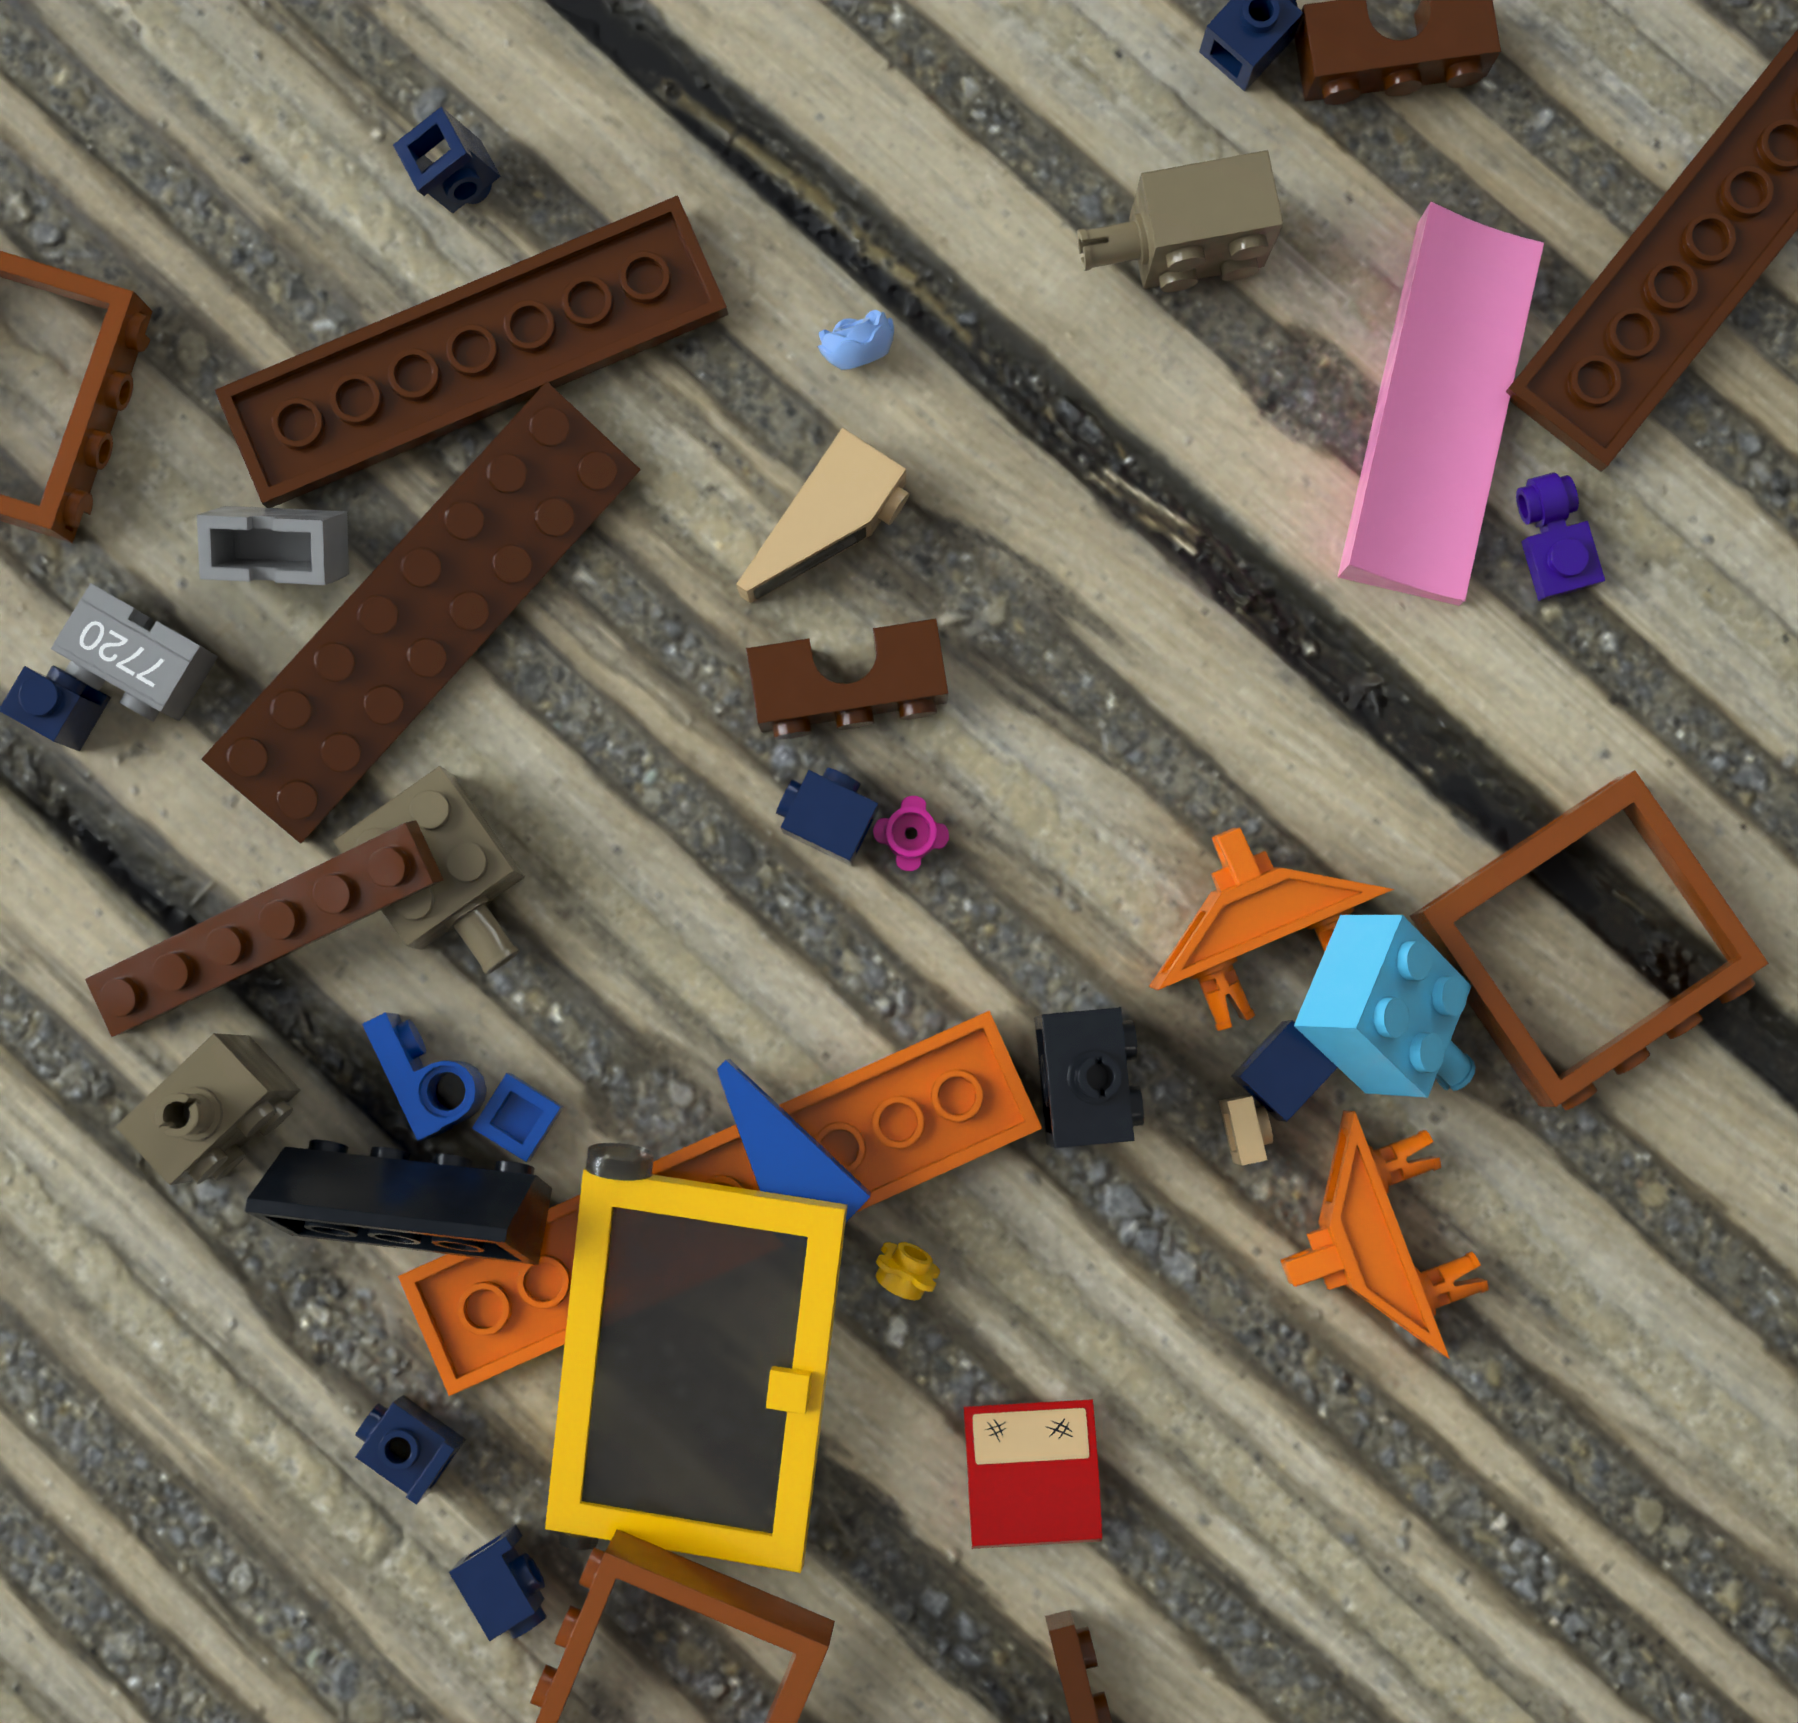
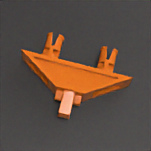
[1149,828,1394,1031]
[1280,1110,1489,1359]

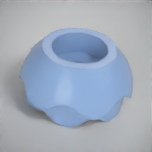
[817,310,894,370]

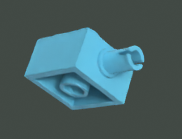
[1294,915,1476,1098]

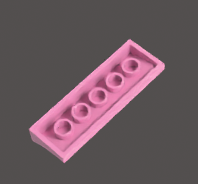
[1338,202,1544,606]

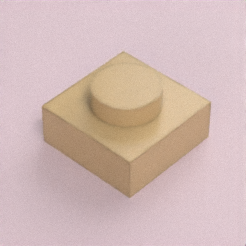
[1219,1095,1273,1166]

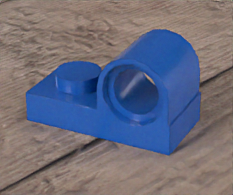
[362,1012,487,1141]

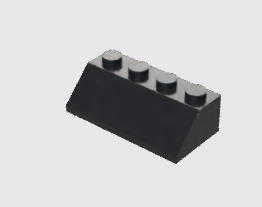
[244,1139,552,1265]

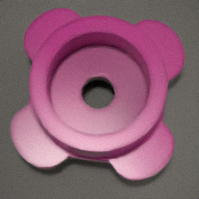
[873,796,949,872]

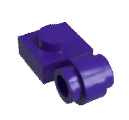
[1516,472,1605,601]

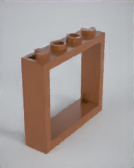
[0,251,153,543]
[1410,770,1769,1110]
[530,1529,835,1723]

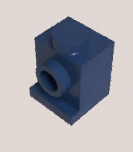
[393,106,501,213]
[0,665,111,752]
[355,1395,466,1505]
[449,1525,547,1641]

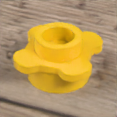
[875,1242,940,1301]

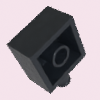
[1034,1007,1144,1148]

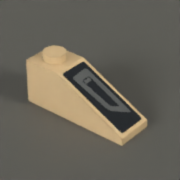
[736,427,910,604]

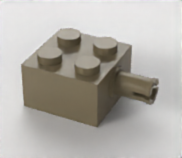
[1077,150,1284,292]
[333,766,525,975]
[115,1033,301,1185]

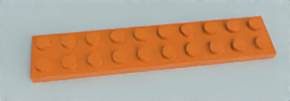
[398,1011,1043,1396]

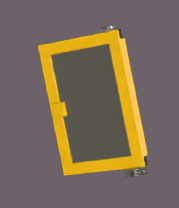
[545,1143,848,1573]

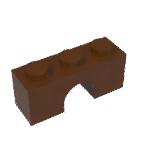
[1294,0,1501,105]
[746,618,948,740]

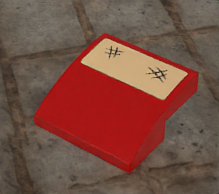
[964,1399,1103,1549]

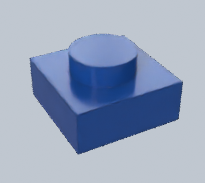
[472,1073,564,1162]

